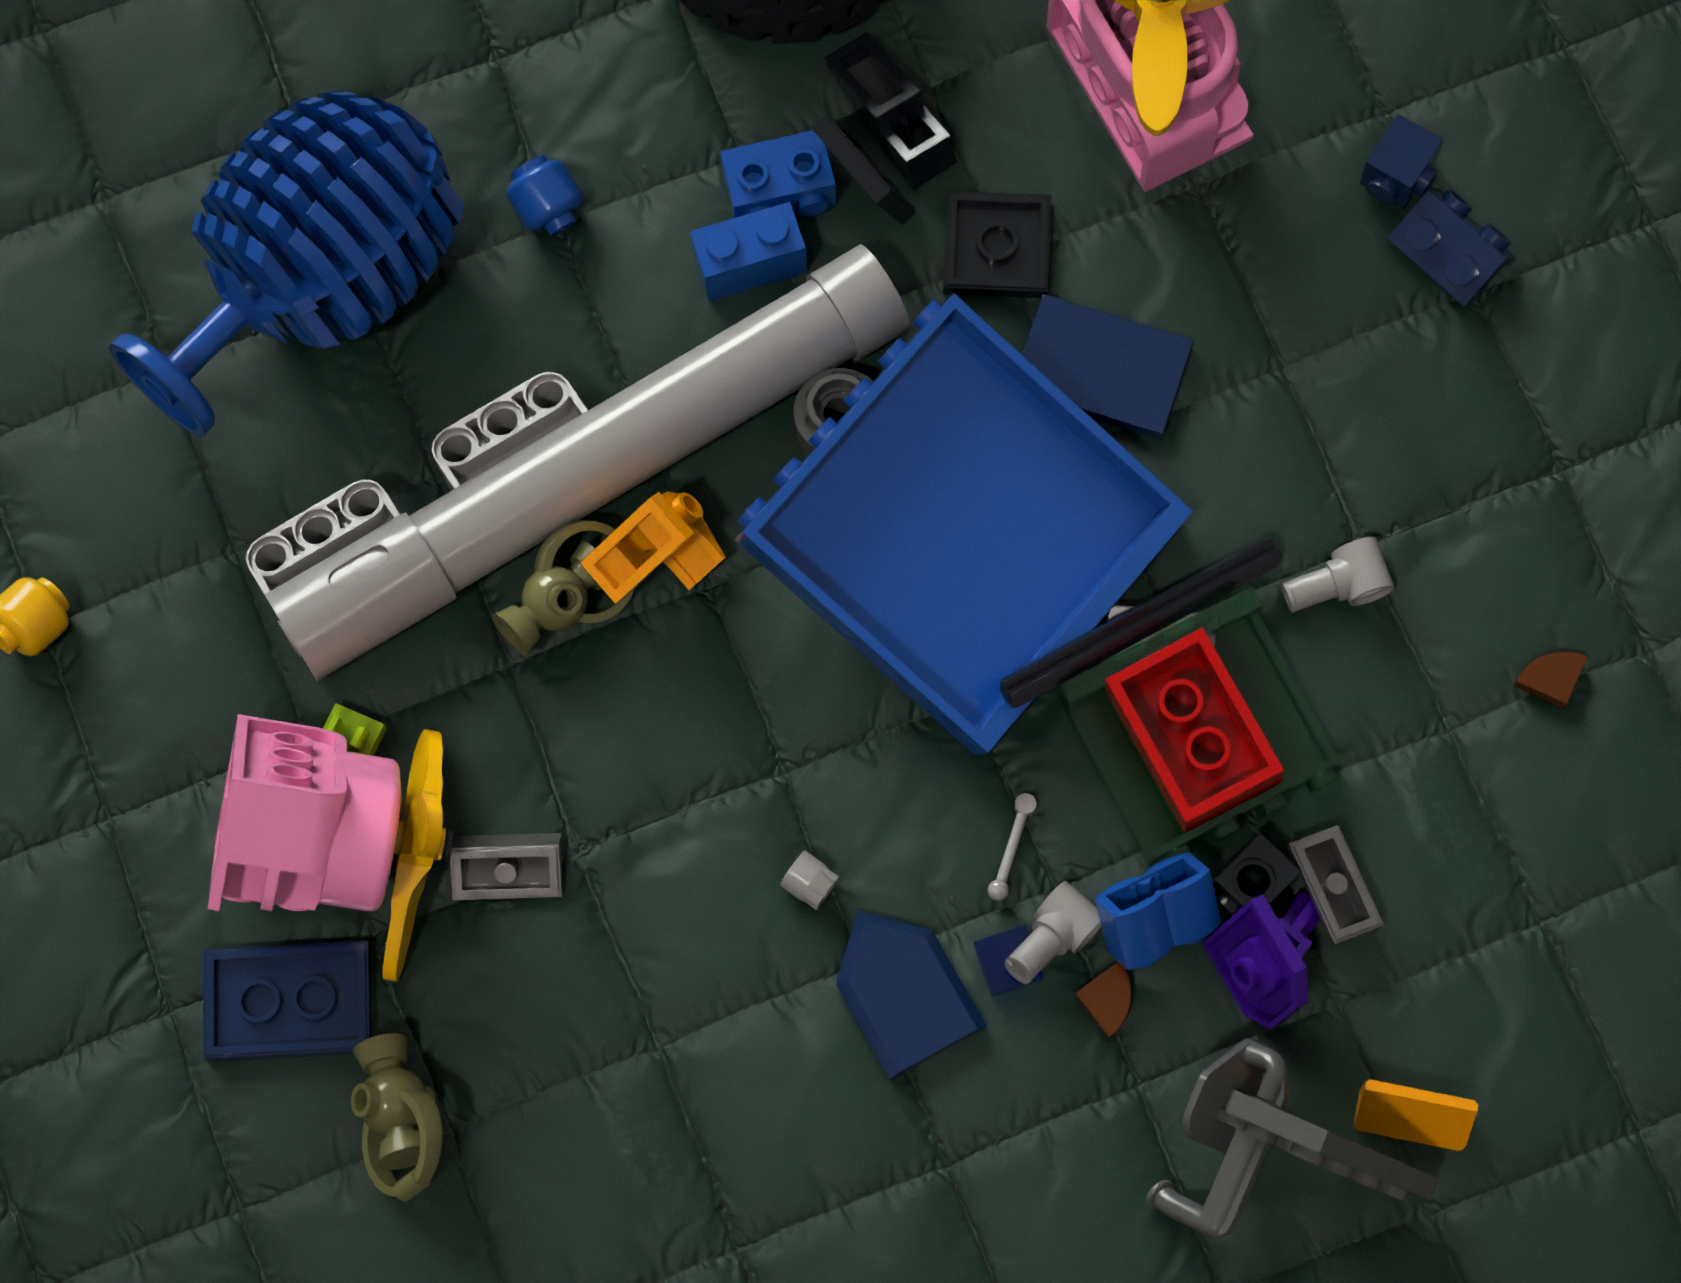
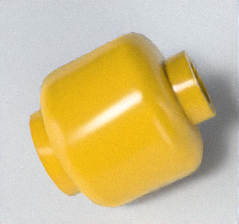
[0,577,70,656]

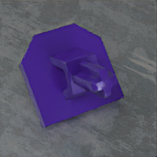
[1201,892,1320,1029]

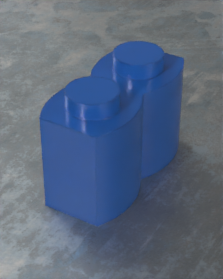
[1095,852,1221,970]

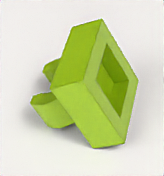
[323,703,387,756]

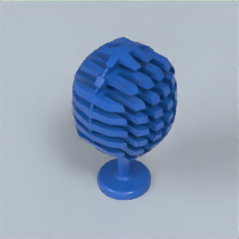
[108,91,465,437]

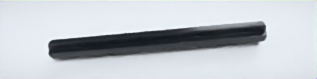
[999,538,1281,708]

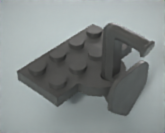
[1146,1039,1439,1239]

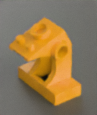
[580,491,726,604]

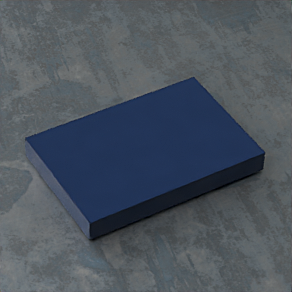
[1022,294,1194,440]
[203,941,372,1062]

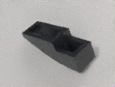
[824,32,957,188]

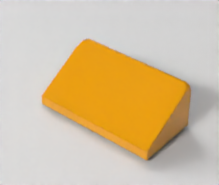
[1354,1079,1479,1151]

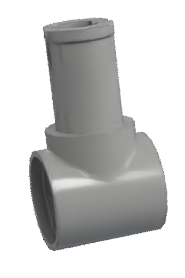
[1281,537,1395,613]
[1005,881,1101,984]

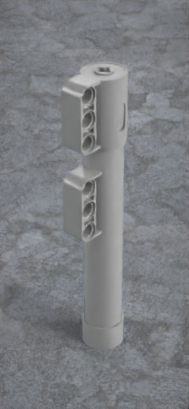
[246,244,910,681]

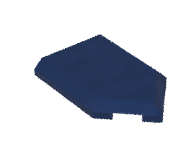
[836,910,987,1081]

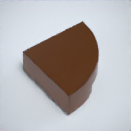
[1514,652,1588,709]
[1075,962,1131,1040]

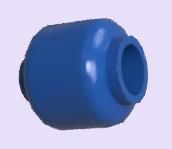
[506,155,584,236]

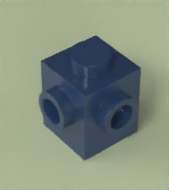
[1360,114,1444,209]

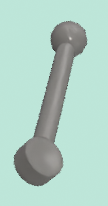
[987,793,1037,901]

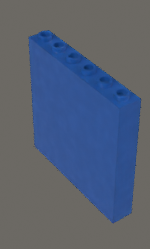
[734,294,1193,756]

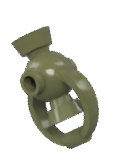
[492,520,634,656]
[351,1033,442,1202]

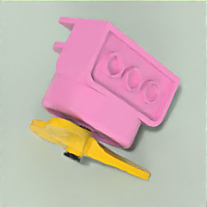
[1047,0,1254,193]
[208,714,454,982]

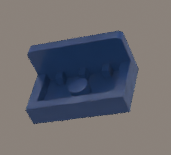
[1387,189,1516,307]

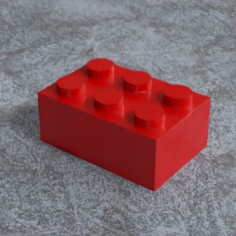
[1105,627,1284,835]

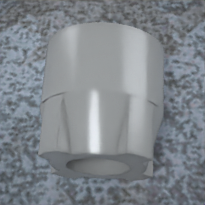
[779,850,839,910]

